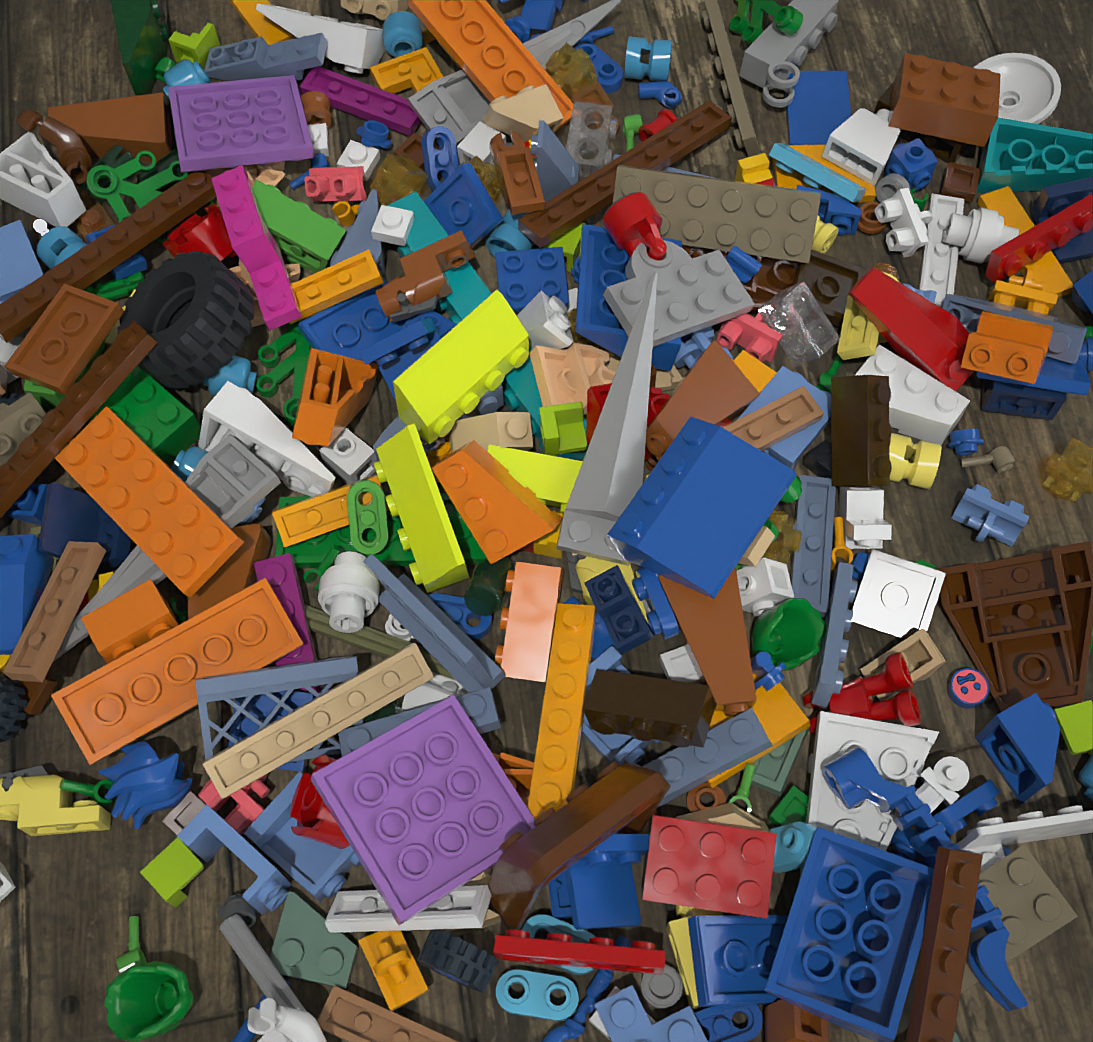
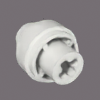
[943,207,1019,264]
[318,552,380,633]

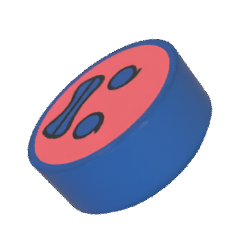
[947,668,989,709]

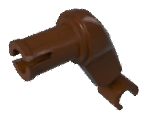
[16,110,91,184]

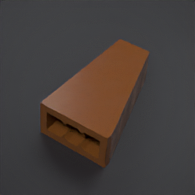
[48,93,174,164]
[645,340,760,461]
[188,523,271,620]
[658,567,757,716]

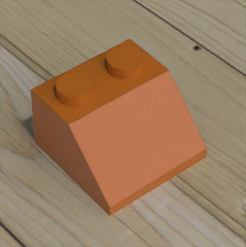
[81,579,180,663]

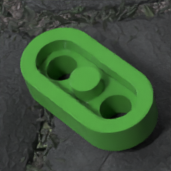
[346,479,388,555]

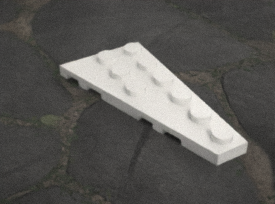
[799,711,939,882]

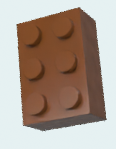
[888,53,1001,147]

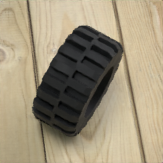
[118,251,255,388]

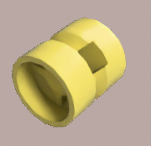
[889,433,942,490]

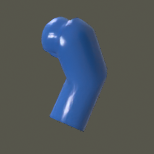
[638,81,682,108]

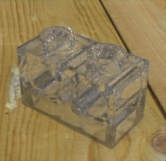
[566,101,618,177]
[758,281,840,366]

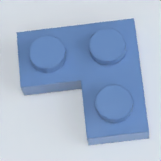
[594,985,708,1042]

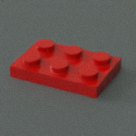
[641,815,777,919]

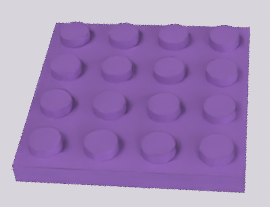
[168,75,314,172]
[311,695,535,925]

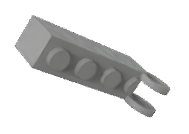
[739,0,839,107]

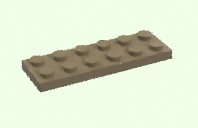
[613,165,821,263]
[853,845,1078,1042]

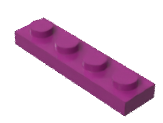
[300,66,421,136]
[254,553,323,693]

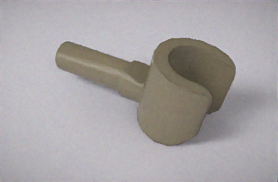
[960,446,1015,473]

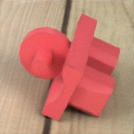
[304,166,367,202]
[717,310,783,363]
[198,771,270,836]

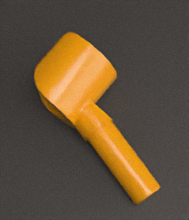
[332,201,360,226]
[831,517,853,570]

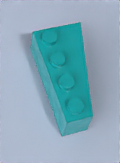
[976,117,1093,193]

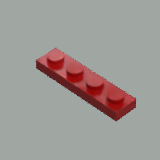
[985,194,1093,283]
[494,930,665,975]

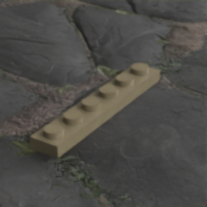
[701,0,761,157]

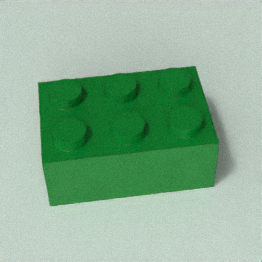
[87,366,201,465]

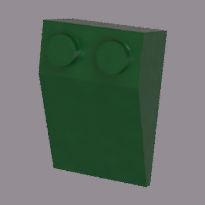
[111,0,169,96]

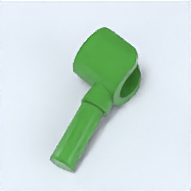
[623,114,642,152]
[727,763,756,813]
[116,916,147,974]

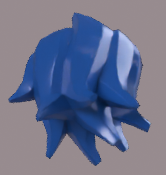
[98,741,192,829]

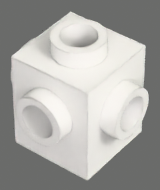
[736,558,795,616]

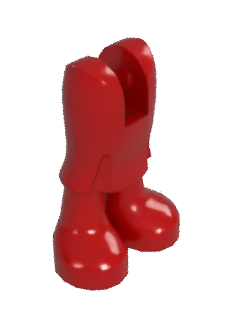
[802,652,921,734]

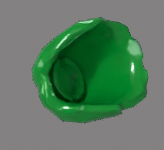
[751,598,826,671]
[104,961,193,1042]

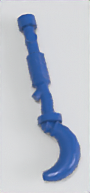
[542,935,631,1042]

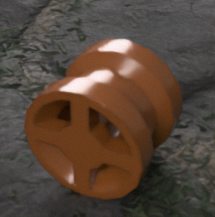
[300,91,332,128]

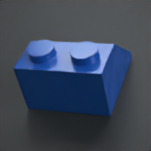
[975,693,1060,804]

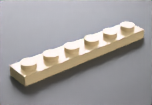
[202,643,434,799]

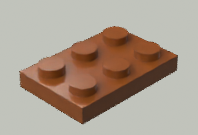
[4,283,124,395]

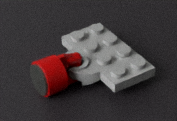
[603,192,755,347]

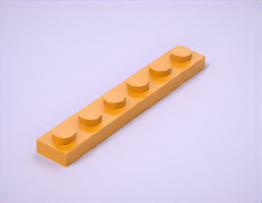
[528,603,597,820]

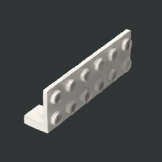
[957,806,1093,873]

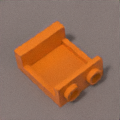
[961,311,1054,384]

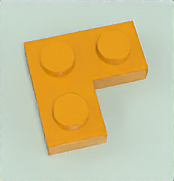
[370,47,443,94]

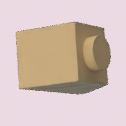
[449,412,533,453]

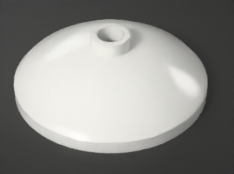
[974,53,1061,124]

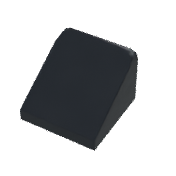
[803,440,832,479]

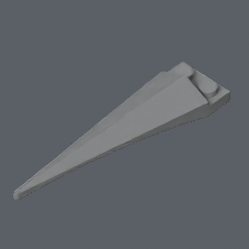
[408,0,621,146]
[556,272,658,566]
[53,434,281,661]

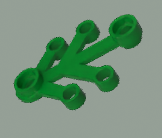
[729,0,803,45]
[87,150,215,245]
[256,313,316,426]

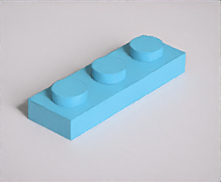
[769,143,867,202]

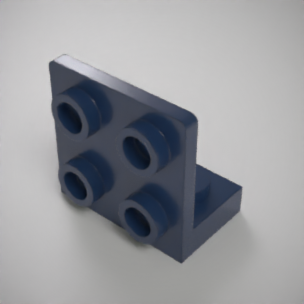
[1031,177,1093,263]
[982,379,1066,420]
[38,482,131,573]

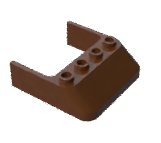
[488,761,671,930]

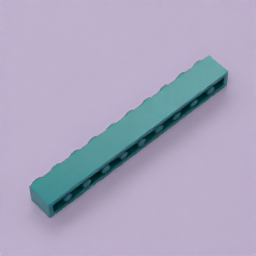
[387,191,589,460]

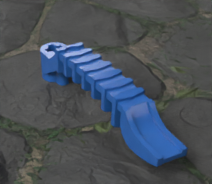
[822,747,1029,1012]

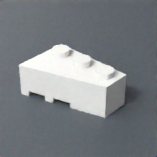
[0,132,87,227]
[855,344,970,445]

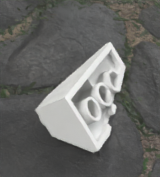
[256,3,385,74]
[198,381,336,497]

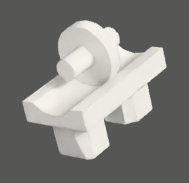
[874,188,933,258]
[915,756,969,813]

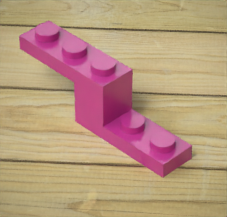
[211,165,302,330]

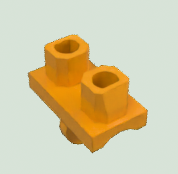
[987,268,1058,315]
[358,930,429,1011]

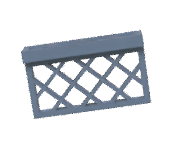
[363,554,506,693]
[195,655,363,776]

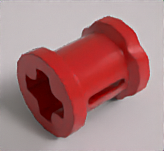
[638,109,678,142]

